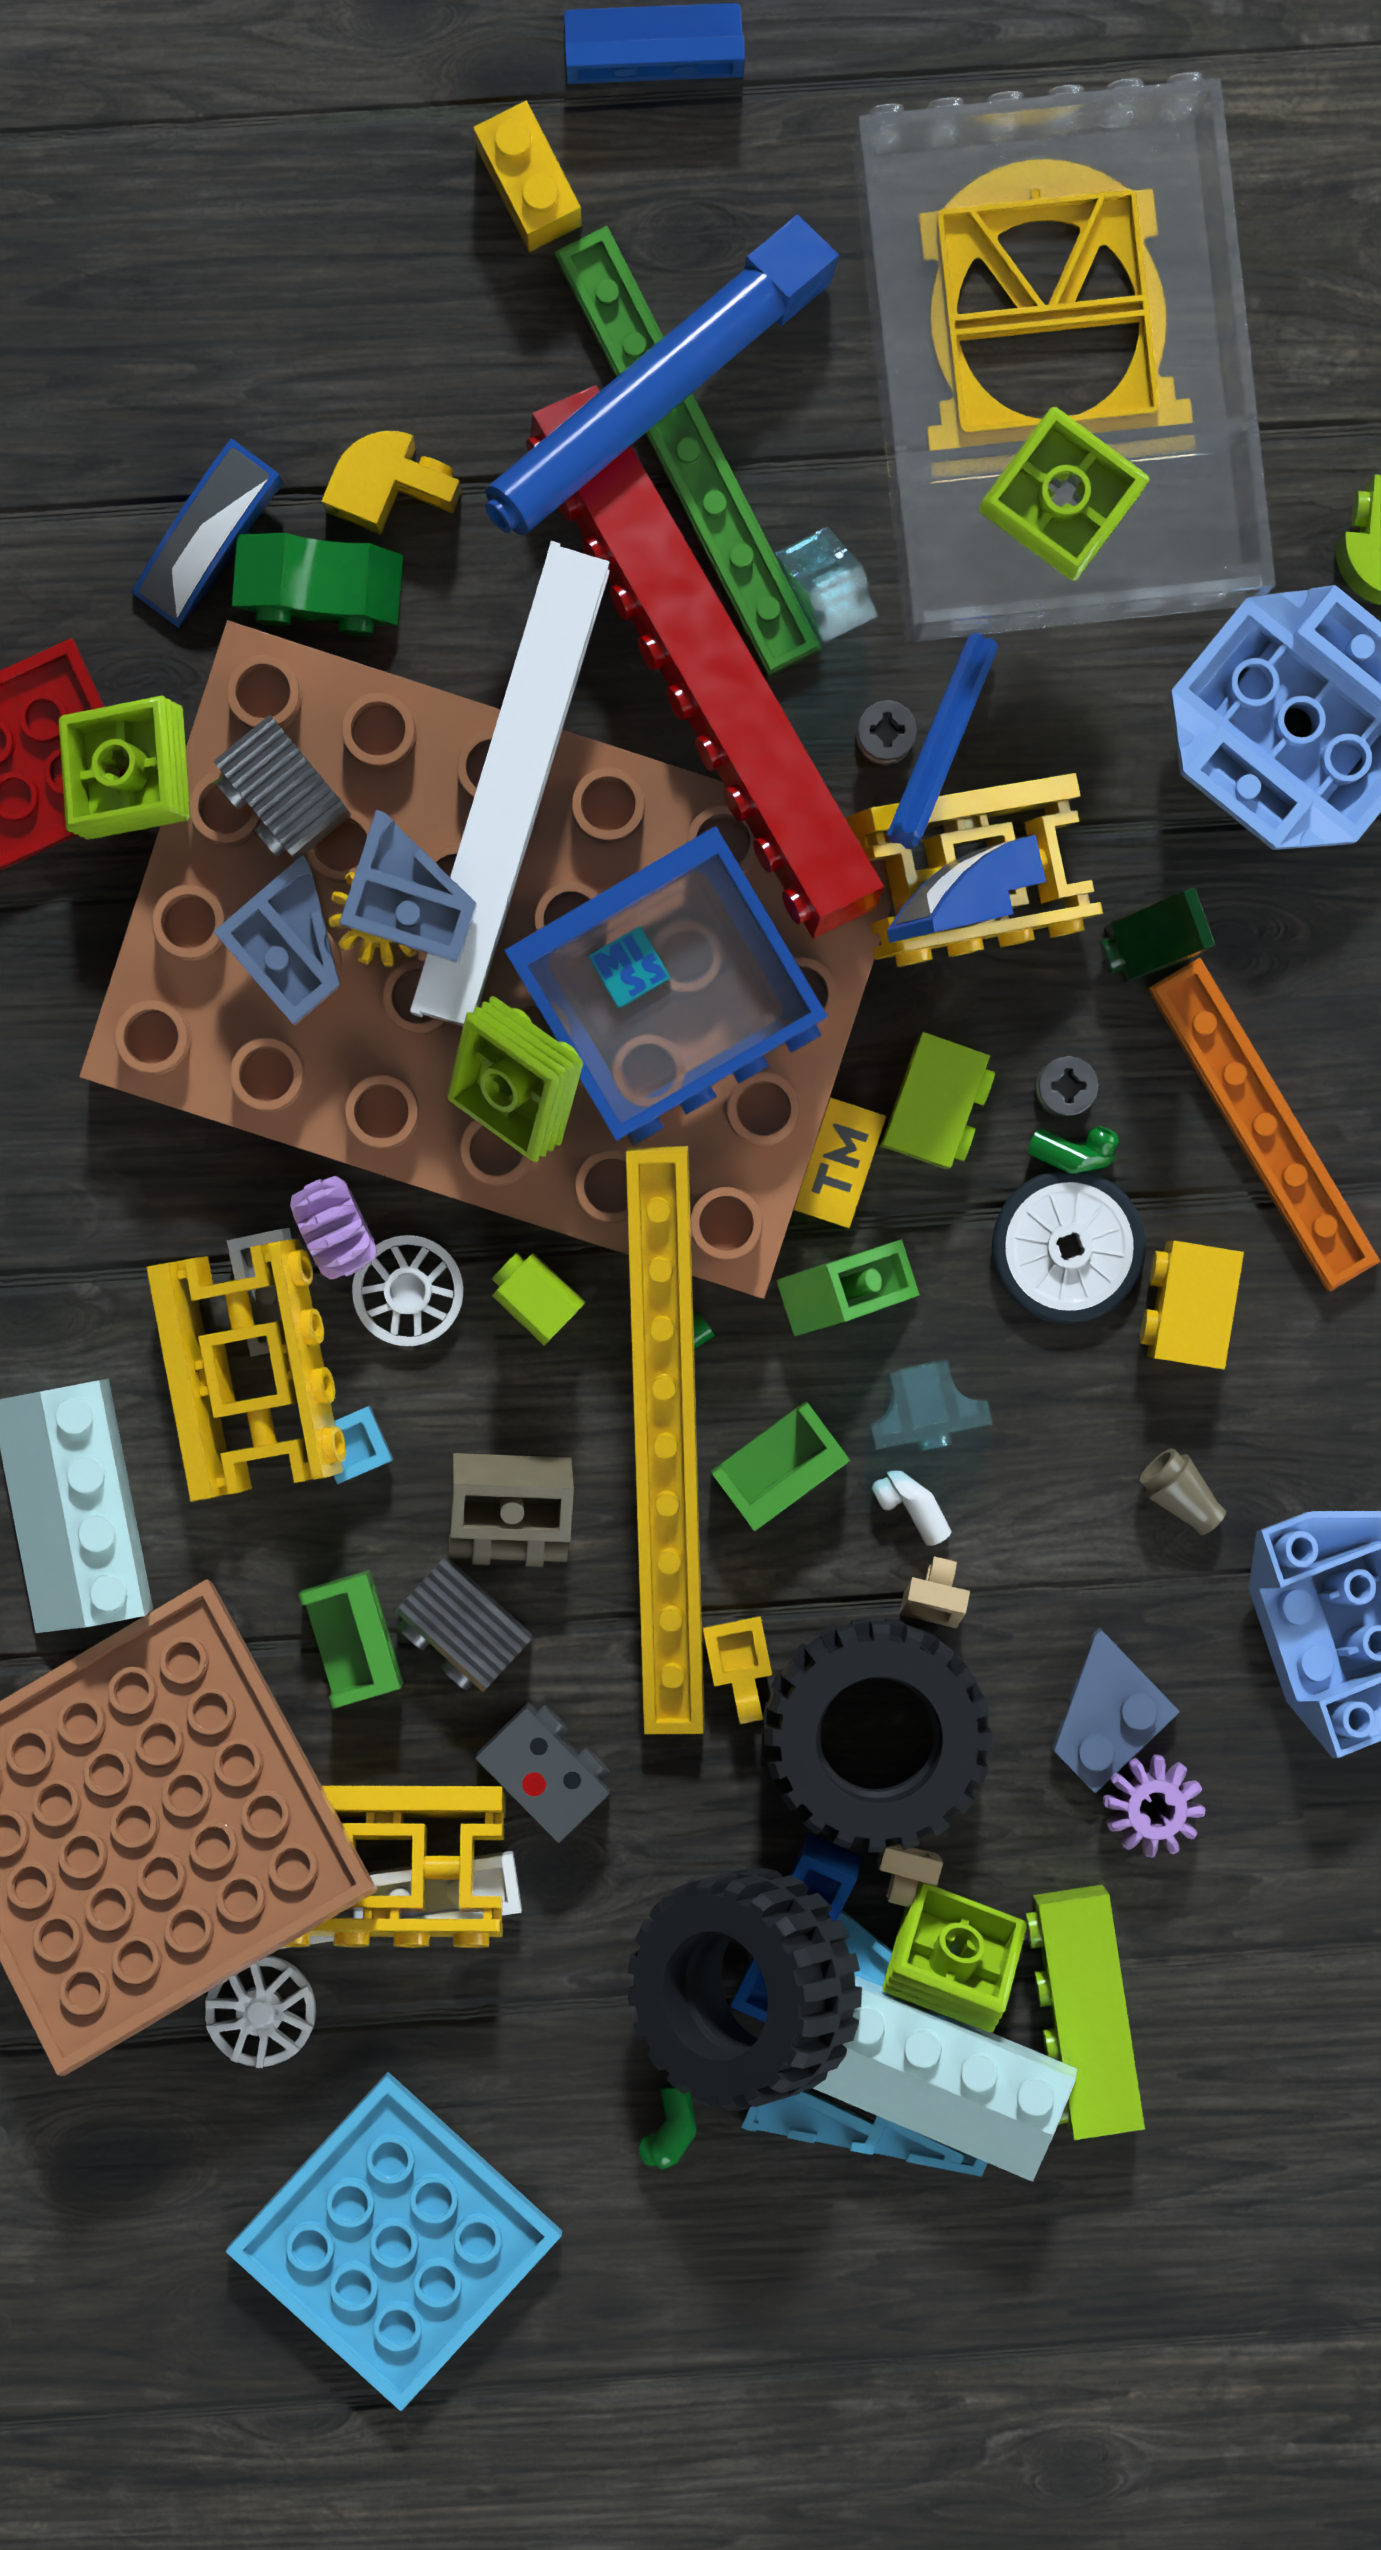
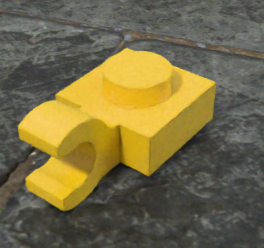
[703,1616,772,1724]

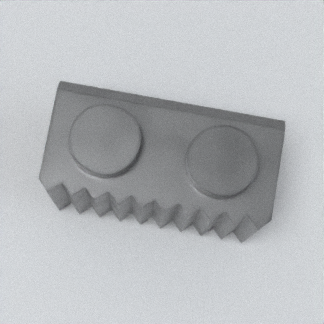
[213,715,352,861]
[395,1556,532,1692]

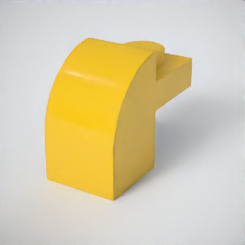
[322,431,462,535]

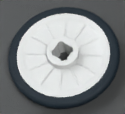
[992,1170,1146,1324]

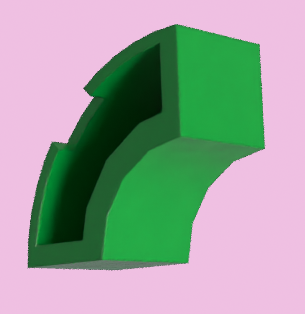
[232,533,403,636]

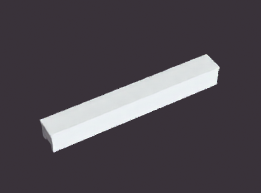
[410,541,610,1027]

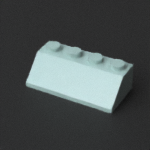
[0,1378,153,1633]
[813,1976,1077,2182]

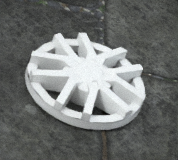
[352,1235,464,1346]
[205,1955,316,2068]

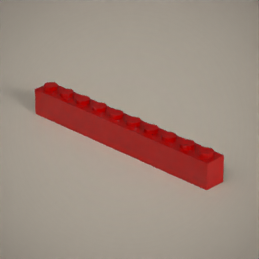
[526,385,884,939]

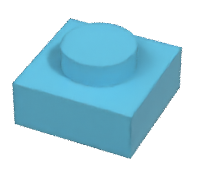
[334,1406,393,1484]

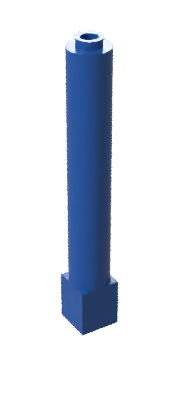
[485,214,839,536]

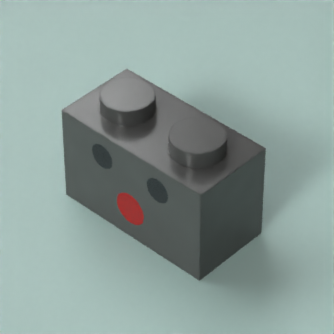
[475,1702,610,1843]

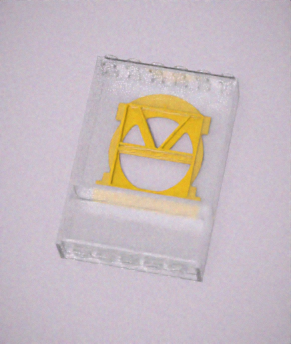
[852,72,1276,643]

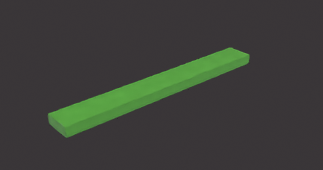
[554,226,822,678]

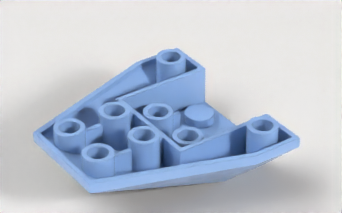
[1249,1511,1381,1758]

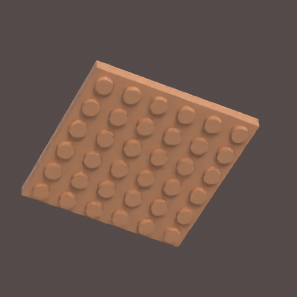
[0,1579,378,2076]

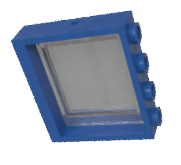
[504,826,828,1146]

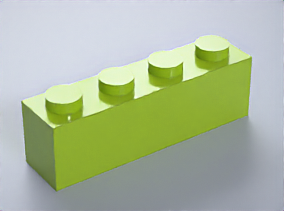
[1025,1885,1145,2140]

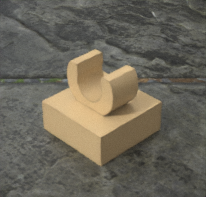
[899,1556,970,1628]
[876,1844,943,1908]

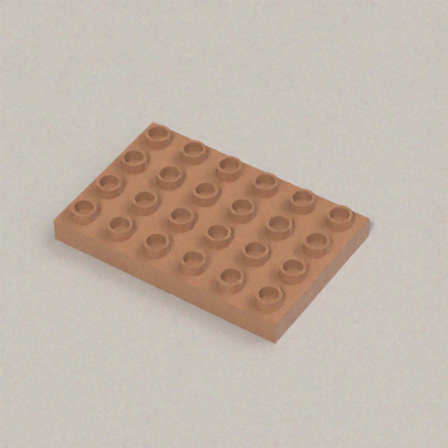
[79,620,893,1299]

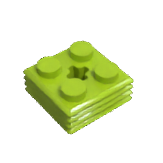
[979,407,1149,581]
[58,696,190,840]
[447,996,583,1162]
[882,1881,1027,2032]

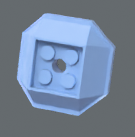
[1169,585,1381,850]

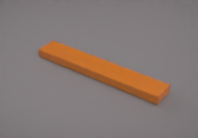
[1147,958,1381,1292]

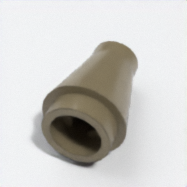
[1140,1448,1226,1535]

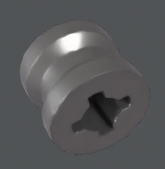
[855,700,917,766]
[1035,1056,1099,1117]

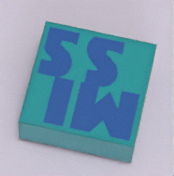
[588,926,671,1010]

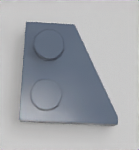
[339,810,477,964]
[213,855,341,1025]
[1052,1628,1180,1793]

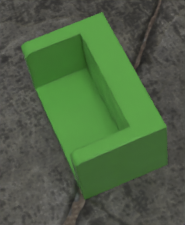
[711,1401,851,1531]
[298,1570,404,1709]

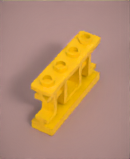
[845,773,1103,967]
[146,1239,346,1502]
[284,1786,506,1948]

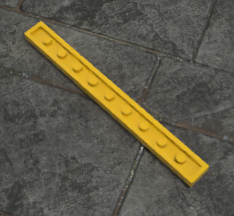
[626,1146,705,1734]

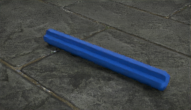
[888,632,998,849]

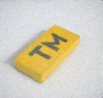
[793,1097,886,1229]

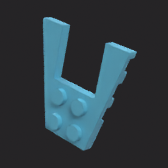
[741,1910,992,2177]

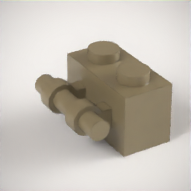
[448,1453,574,1567]

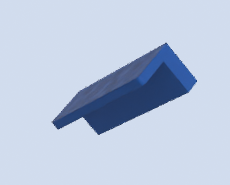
[564,3,745,84]

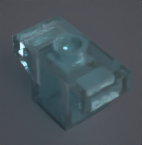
[775,527,877,643]
[868,1359,993,1451]

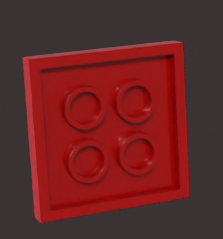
[0,638,128,871]

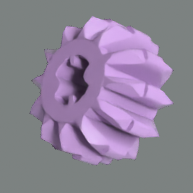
[290,1176,377,1280]
[1103,1755,1205,1858]

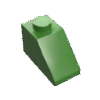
[776,1239,920,1336]

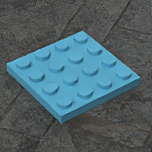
[226,2072,562,2411]

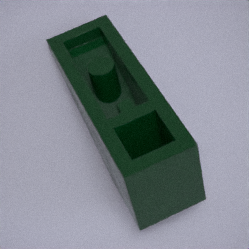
[1100,887,1216,983]

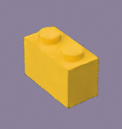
[473,100,582,253]
[1140,1241,1244,1370]

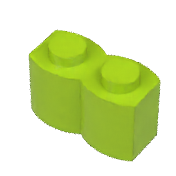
[492,1253,586,1346]

